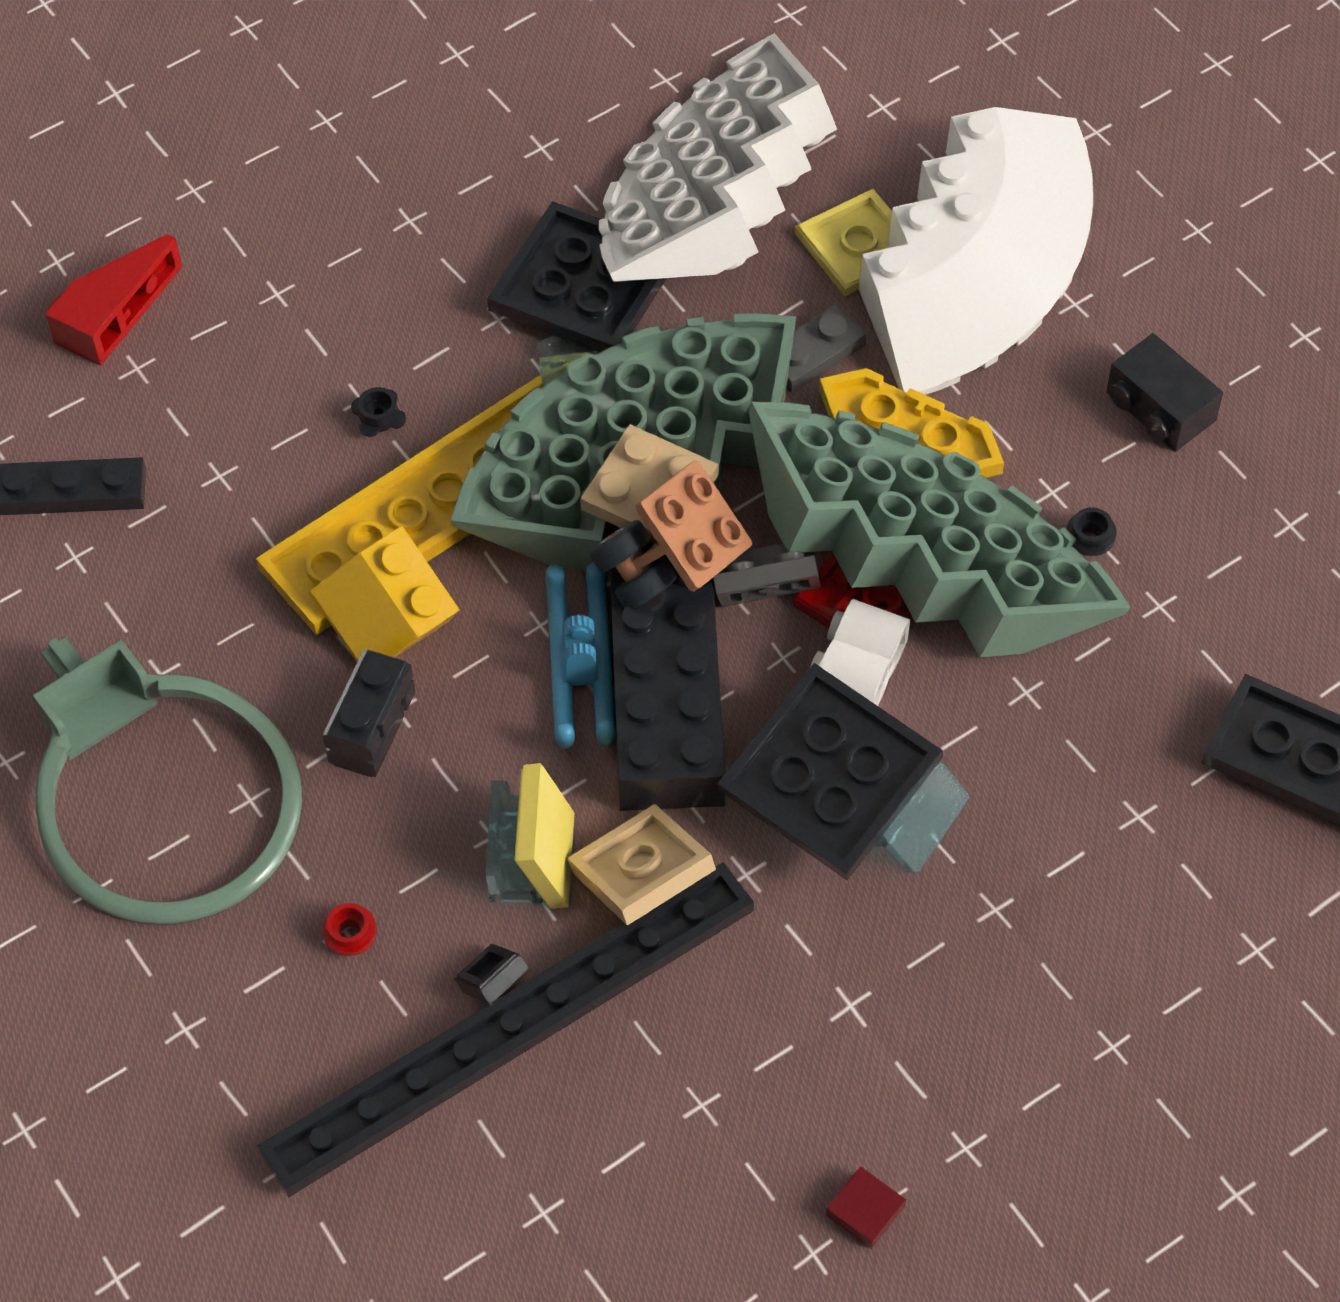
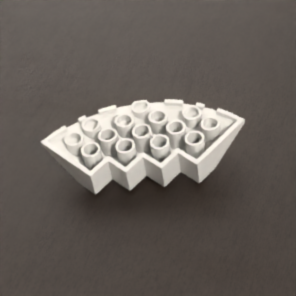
[599,33,837,282]
[858,107,1093,395]

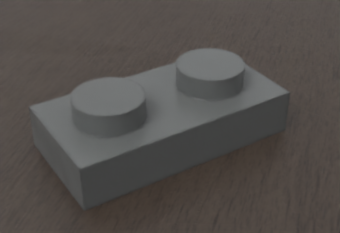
[786,304,866,393]

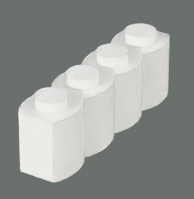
[810,599,910,706]

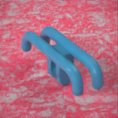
[545,562,617,749]

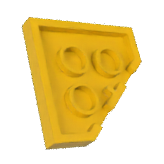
[819,368,1004,478]

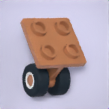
[589,460,752,608]

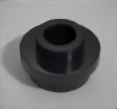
[1066,507,1117,556]

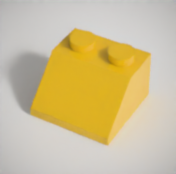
[309,526,460,662]

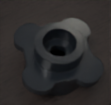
[351,387,406,437]

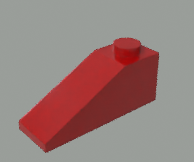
[45,234,182,366]

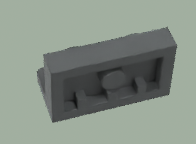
[714,543,822,607]

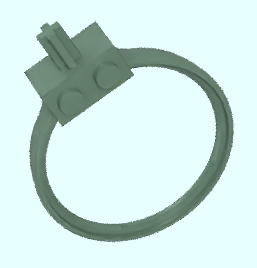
[32,637,302,925]

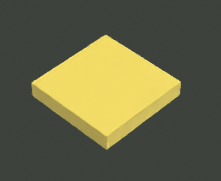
[794,189,892,296]
[514,763,575,909]

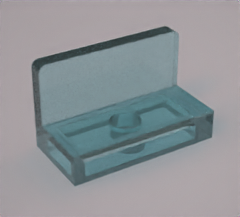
[874,761,969,873]

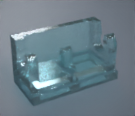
[486,780,543,903]

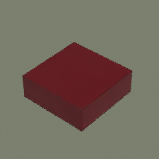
[826,1166,906,1249]

